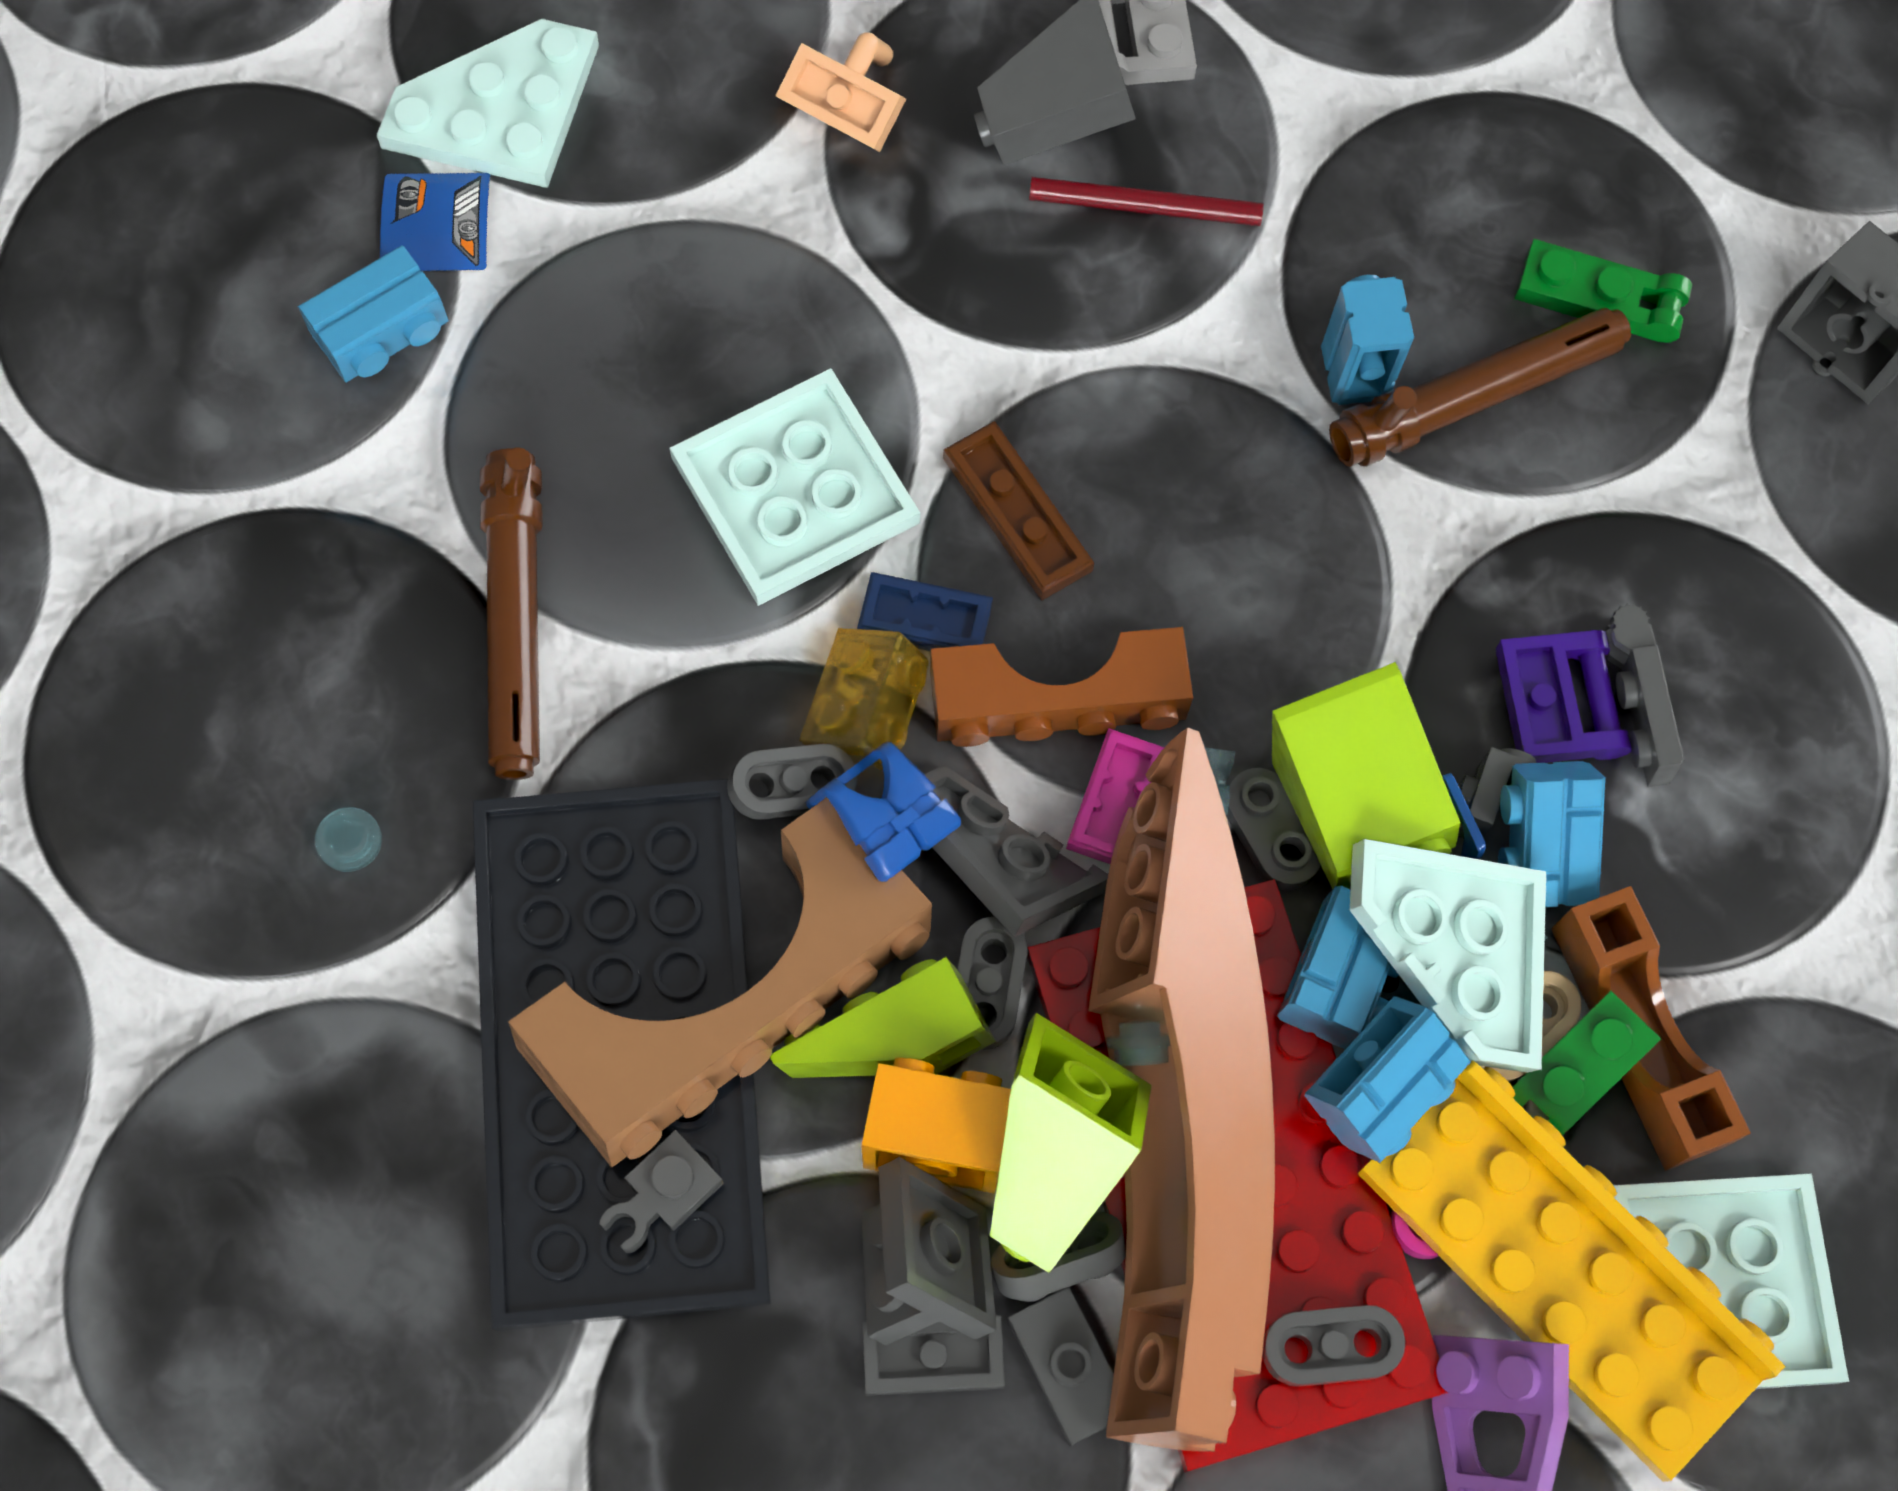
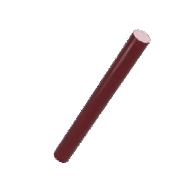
[1029,177,1264,226]

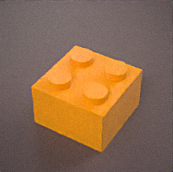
[862,1058,1011,1194]

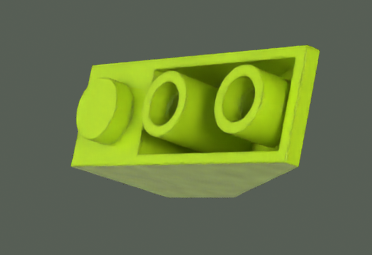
[770,957,996,1078]

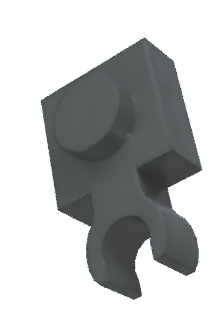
[600,1130,724,1253]

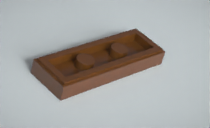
[943,421,1094,601]

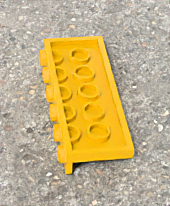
[1357,1060,1785,1482]

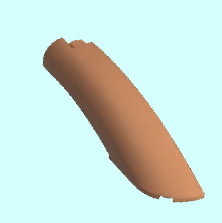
[1089,728,1275,1451]

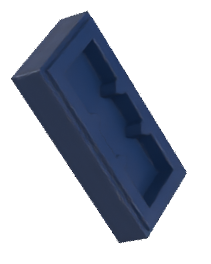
[857,572,993,652]

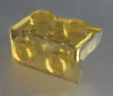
[799,628,929,770]

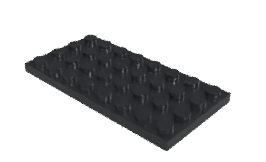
[473,779,771,1331]

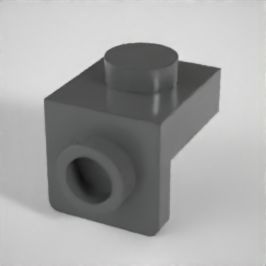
[1458,747,1537,838]

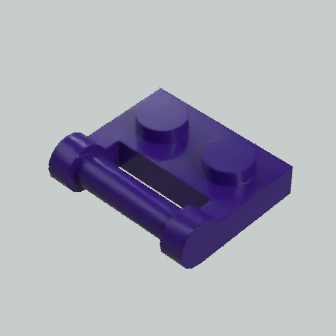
[1495,630,1632,763]

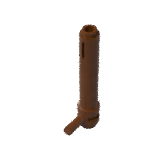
[1329,308,1631,467]
[480,447,543,780]

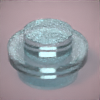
[315,807,382,872]
[1106,1020,1171,1066]

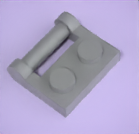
[1099,0,1197,85]

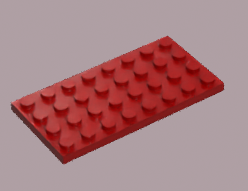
[1027,879,1449,1472]

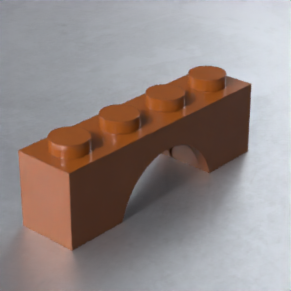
[930,627,1193,747]
[1551,886,1751,1171]

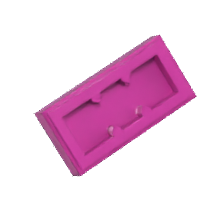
[1066,728,1165,864]

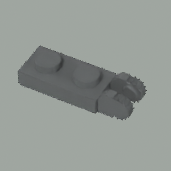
[1605,603,1685,787]

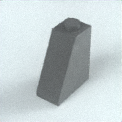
[974,0,1136,165]

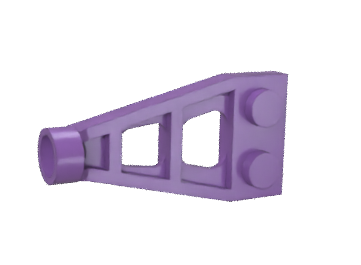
[1432,1335,1569,1491]

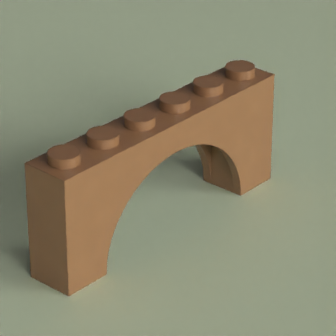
[508,798,932,1167]

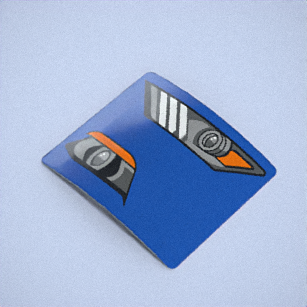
[380,173,490,271]

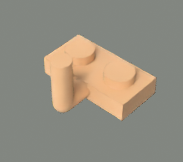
[776,32,906,152]

